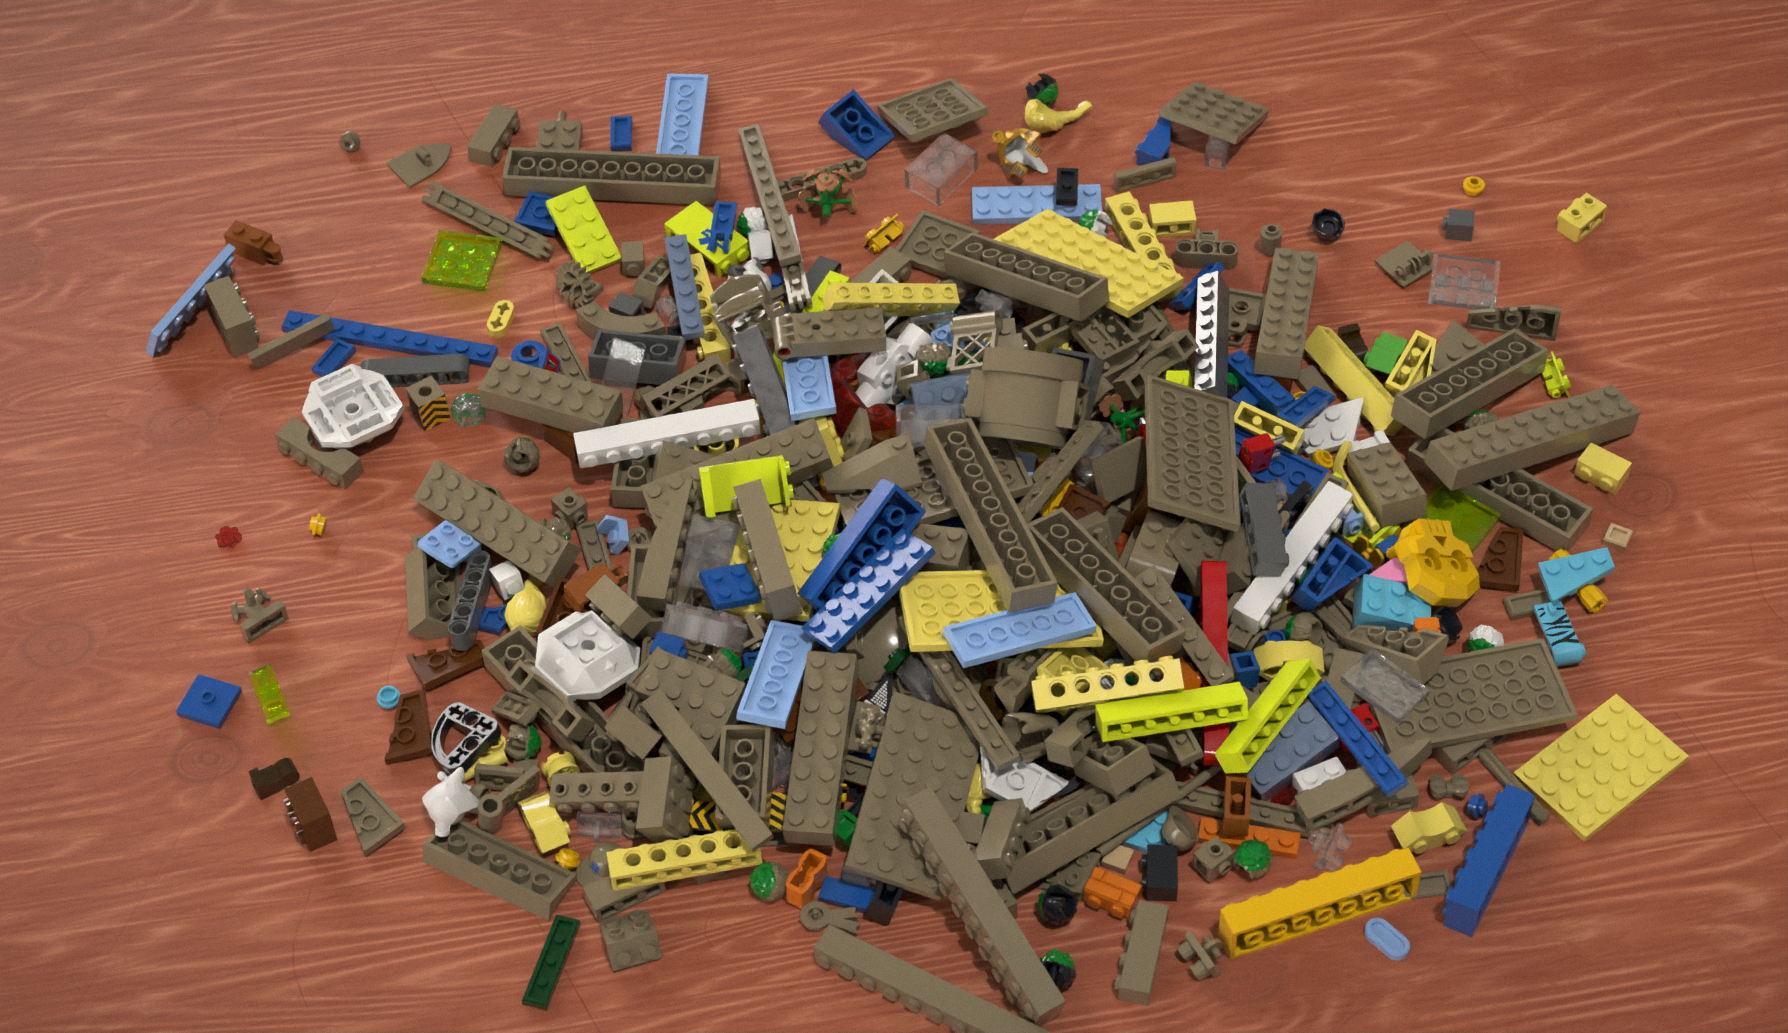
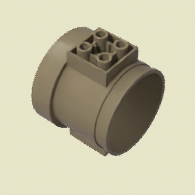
[963,347,1090,449]

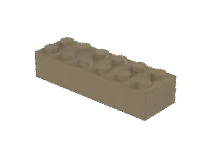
[478,356,624,433]
[732,479,802,621]

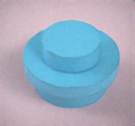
[377,686,401,709]

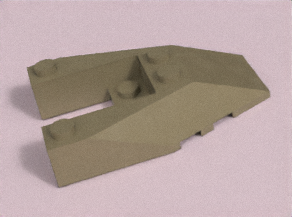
[1022,304,1168,382]

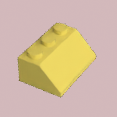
[1037,647,1109,717]

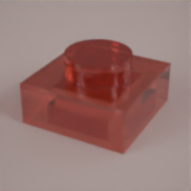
[828,393,853,424]

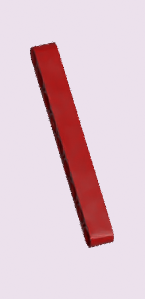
[1200,560,1229,766]

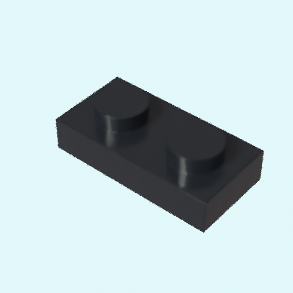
[1056,168,1078,206]
[1278,480,1314,523]

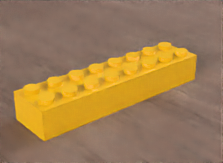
[1218,848,1421,960]

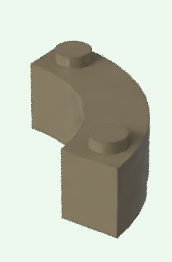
[576,301,666,340]

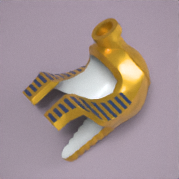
[992,129,1048,178]

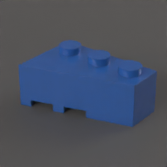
[1290,537,1374,612]

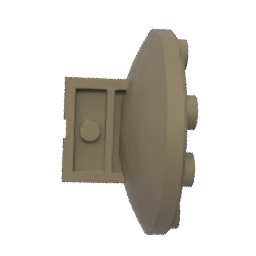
[821,598,909,685]

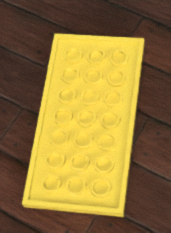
[994,209,1184,318]
[899,570,1104,652]

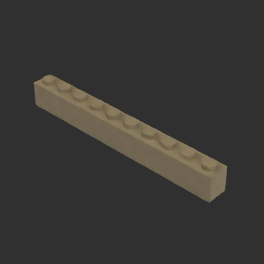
[814,925,1052,1033]

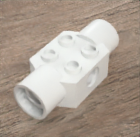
[849,323,934,417]

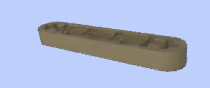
[777,157,867,202]

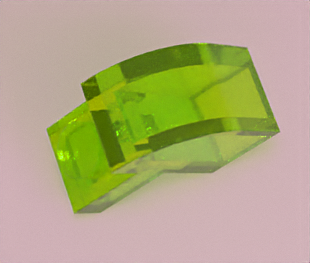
[248,664,290,724]

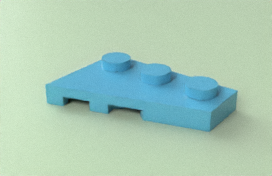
[1538,547,1615,606]

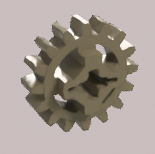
[555,260,596,309]

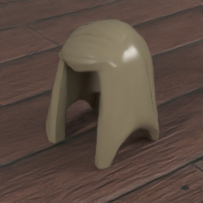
[1001,713,1060,762]

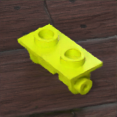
[1542,351,1571,398]

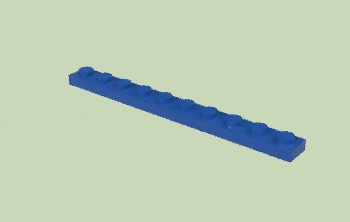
[282,310,498,368]

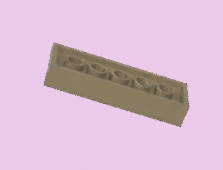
[422,820,577,921]

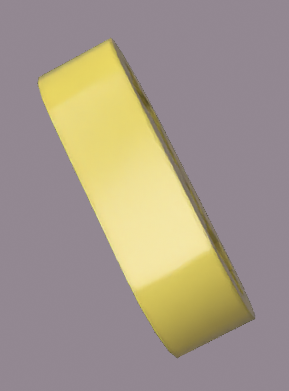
[487,300,515,338]

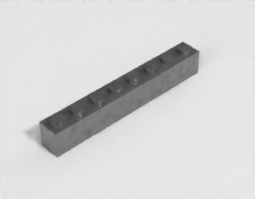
[1194,271,1229,398]
[733,325,822,491]

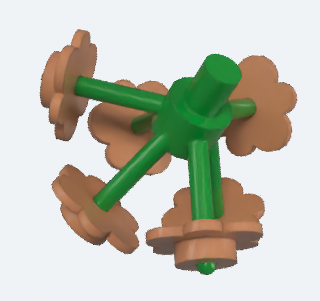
[798,168,859,217]
[1098,394,1145,450]

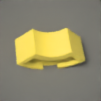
[1254,641,1324,682]
[517,791,571,853]
[1391,802,1467,854]

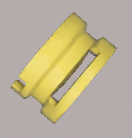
[541,751,580,787]

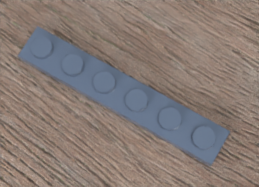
[665,234,705,340]

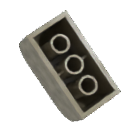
[1125,509,1183,588]

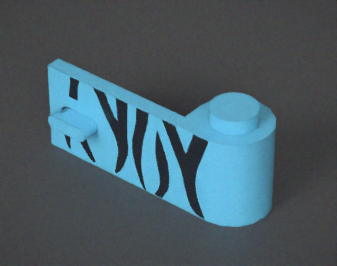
[1533,601,1586,667]

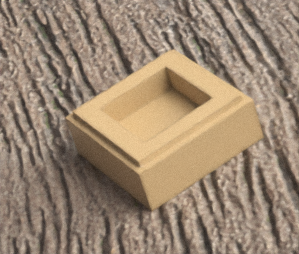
[1602,523,1633,552]
[1101,845,1134,874]

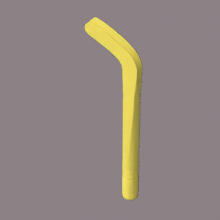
[1333,441,1380,532]

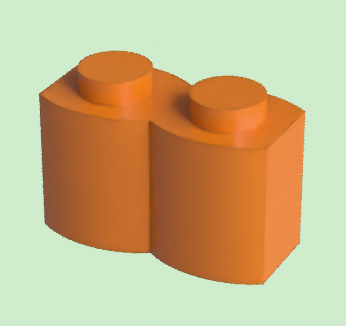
[786,849,828,909]

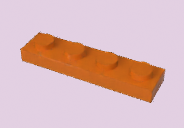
[1197,817,1301,859]

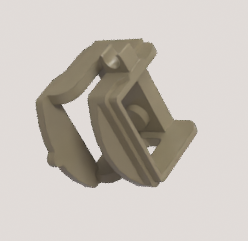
[710,274,785,350]

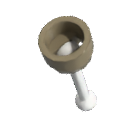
[437,771,491,800]

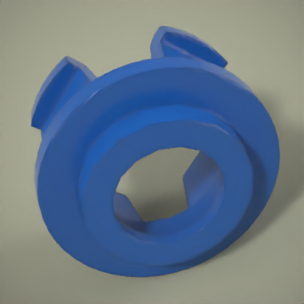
[511,340,546,367]

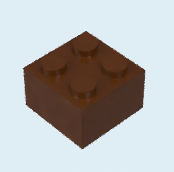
[283,777,338,852]

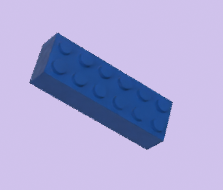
[797,478,926,611]
[1442,784,1535,937]

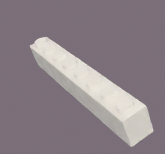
[573,399,761,468]
[1230,481,1354,635]

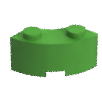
[1363,332,1408,375]

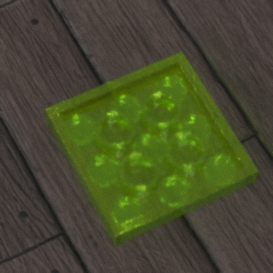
[421,230,502,291]
[1404,481,1501,553]

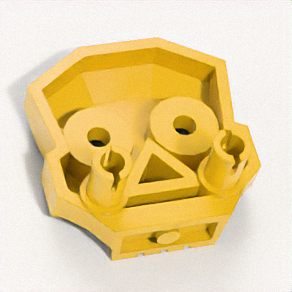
[1386,518,1480,607]

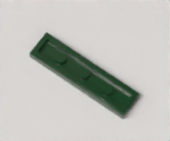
[522,915,581,1011]

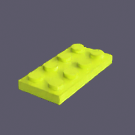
[545,185,622,274]

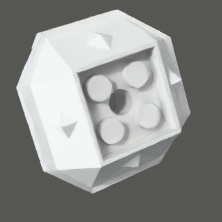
[302,364,404,450]
[535,611,640,701]

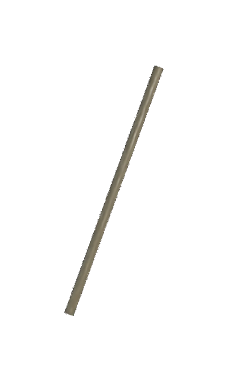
[1095,703,1303,857]

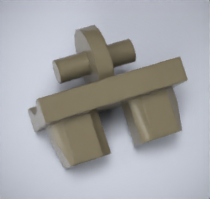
[1177,930,1223,980]

